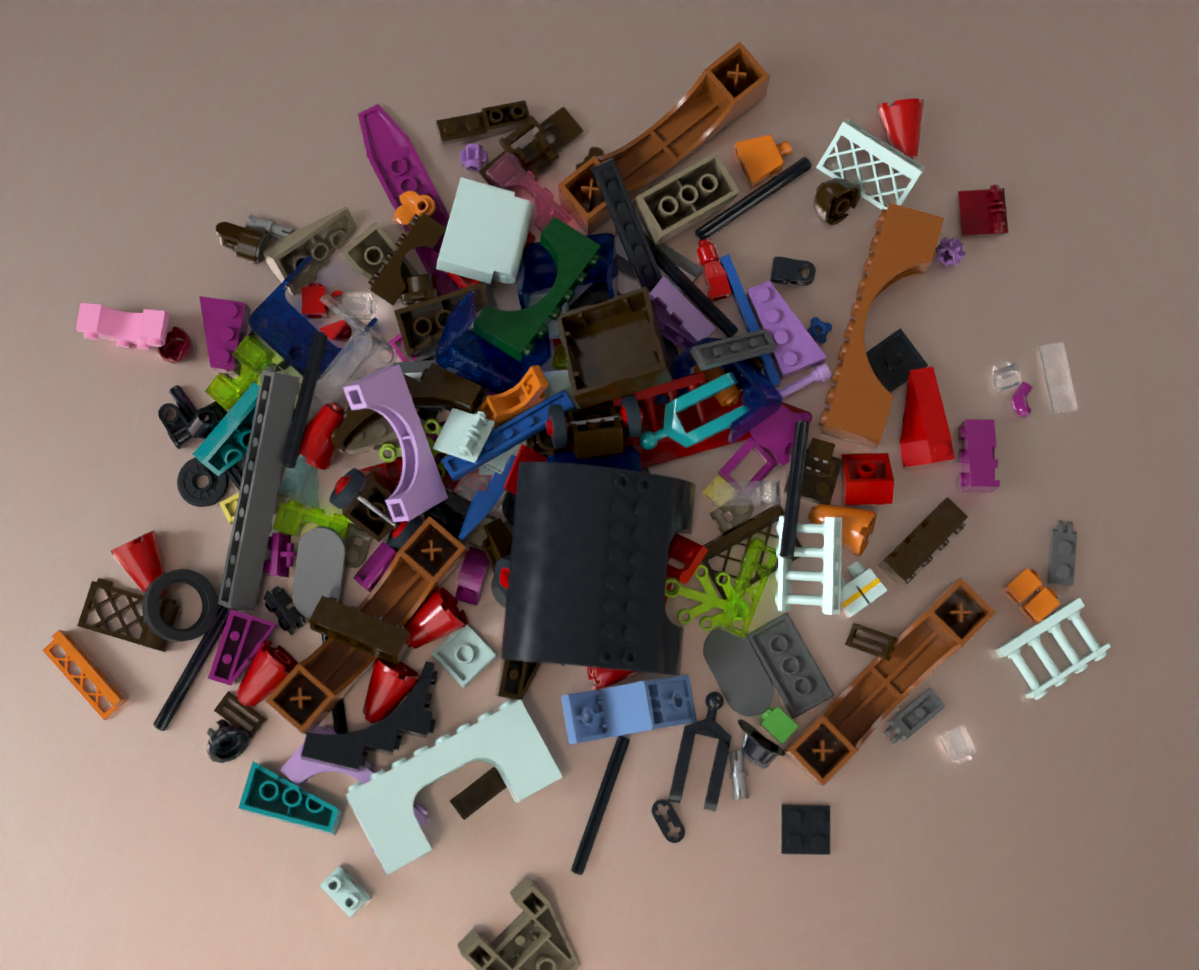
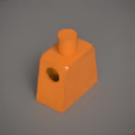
[733,135,792,189]

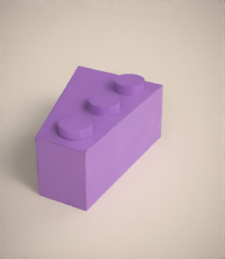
[650,276,716,356]

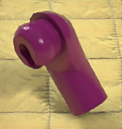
[1011,382,1032,418]

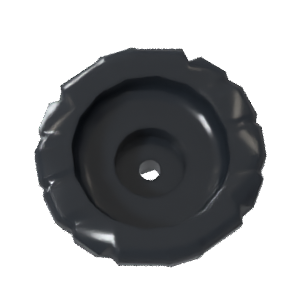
[206,719,250,763]

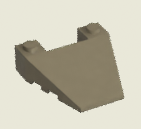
[457,876,580,970]

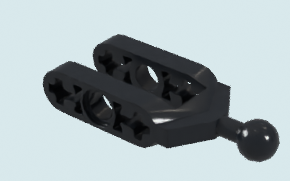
[668,692,732,812]

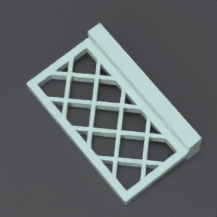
[816,118,925,210]

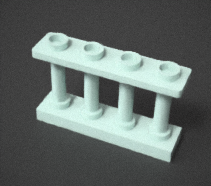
[775,516,842,615]
[995,598,1112,700]

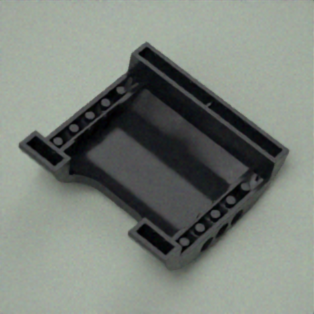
[501,462,696,676]

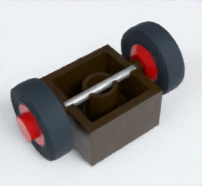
[546,394,643,459]
[329,468,423,552]

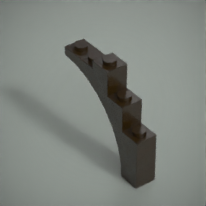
[331,362,484,453]

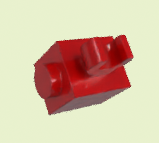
[302,283,344,319]

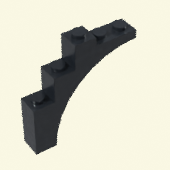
[301,661,438,772]

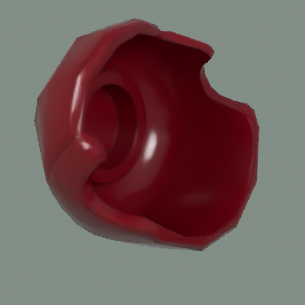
[158,326,193,364]

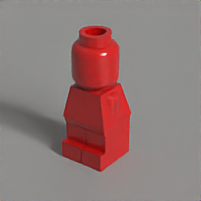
[696,239,731,302]

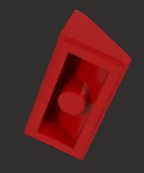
[319,319,360,342]

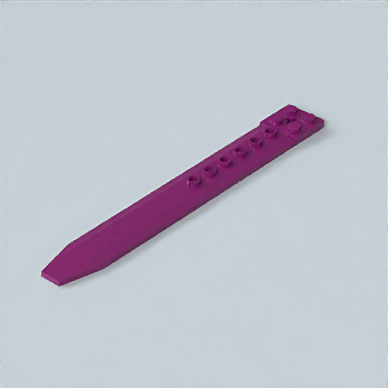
[358,104,530,396]

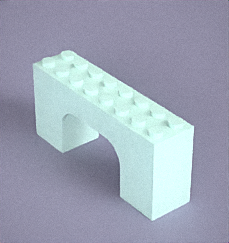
[346,699,562,875]

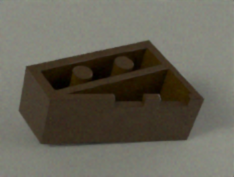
[495,659,542,700]

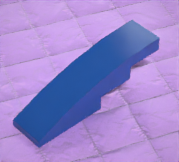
[458,455,516,540]

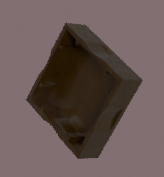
[556,286,673,409]

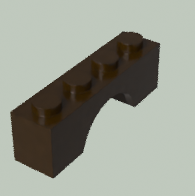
[368,212,446,306]

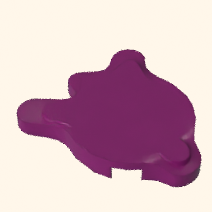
[745,402,811,466]

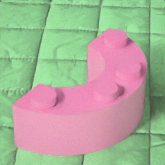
[75,303,170,350]

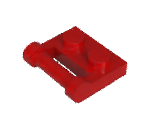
[667,533,708,584]

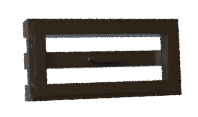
[845,623,898,661]
[214,691,267,739]

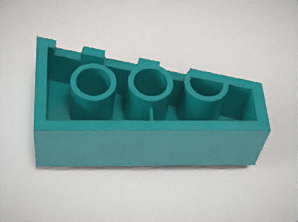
[192,383,293,476]
[238,761,342,835]

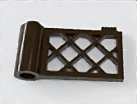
[77,578,180,652]

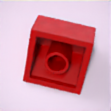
[841,453,894,506]

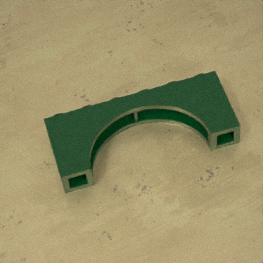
[473,217,602,362]

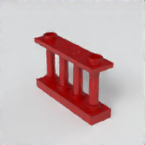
[611,371,709,455]

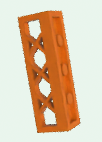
[42,630,127,720]

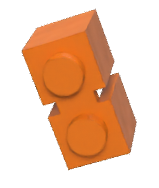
[1002,568,1061,624]

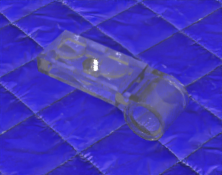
[712,480,781,507]

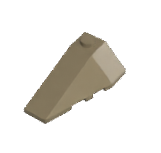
[262,207,357,296]
[341,223,419,299]

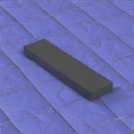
[690,329,777,371]

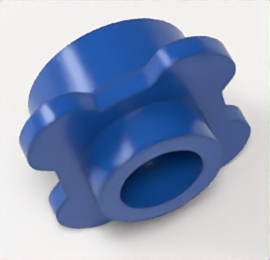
[807,317,832,344]

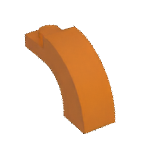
[478,365,549,428]

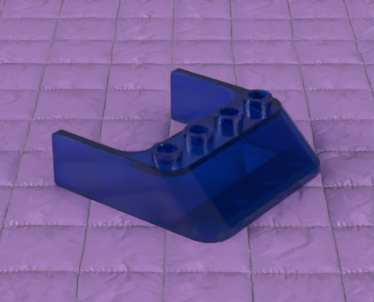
[517,233,618,309]
[249,255,378,382]

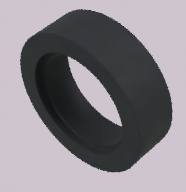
[142,569,219,642]

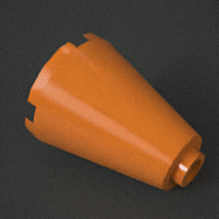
[808,503,877,556]

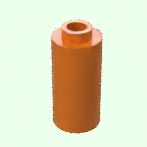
[694,364,740,407]

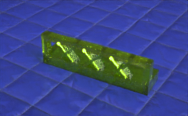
[717,537,776,639]

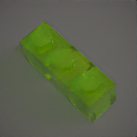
[205,336,275,409]
[272,500,351,542]

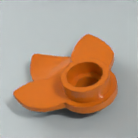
[393,191,436,229]

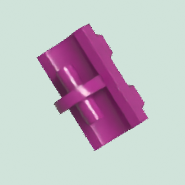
[263,533,297,577]

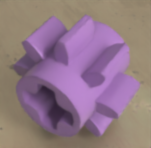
[460,144,488,171]
[935,236,966,266]

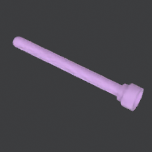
[750,362,832,406]

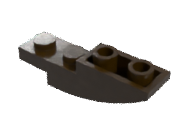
[435,100,530,145]

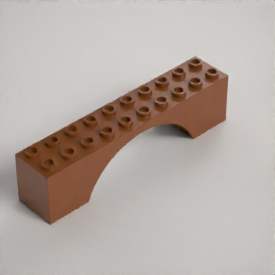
[558,42,770,236]
[819,202,944,449]
[265,516,468,734]
[783,578,996,786]

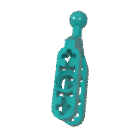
[639,372,754,450]

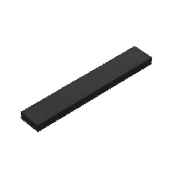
[591,158,662,292]

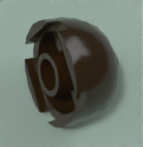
[814,178,860,226]

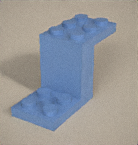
[561,675,697,745]

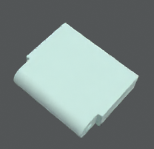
[436,177,535,284]

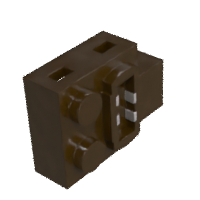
[783,438,843,505]

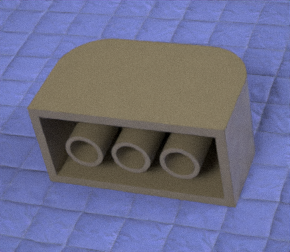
[632,152,740,246]

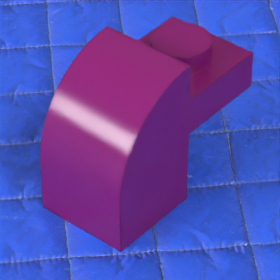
[455,546,490,606]

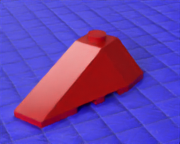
[899,366,955,467]

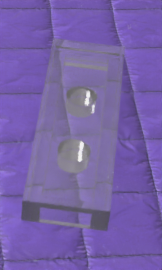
[1039,342,1078,415]

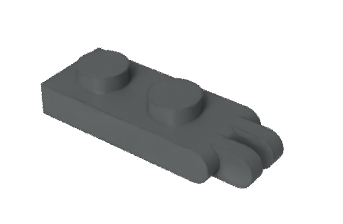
[1047,520,1077,586]
[884,688,946,744]

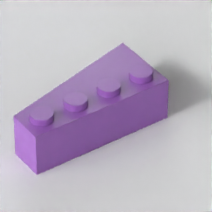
[746,281,827,380]

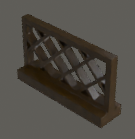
[702,504,802,599]

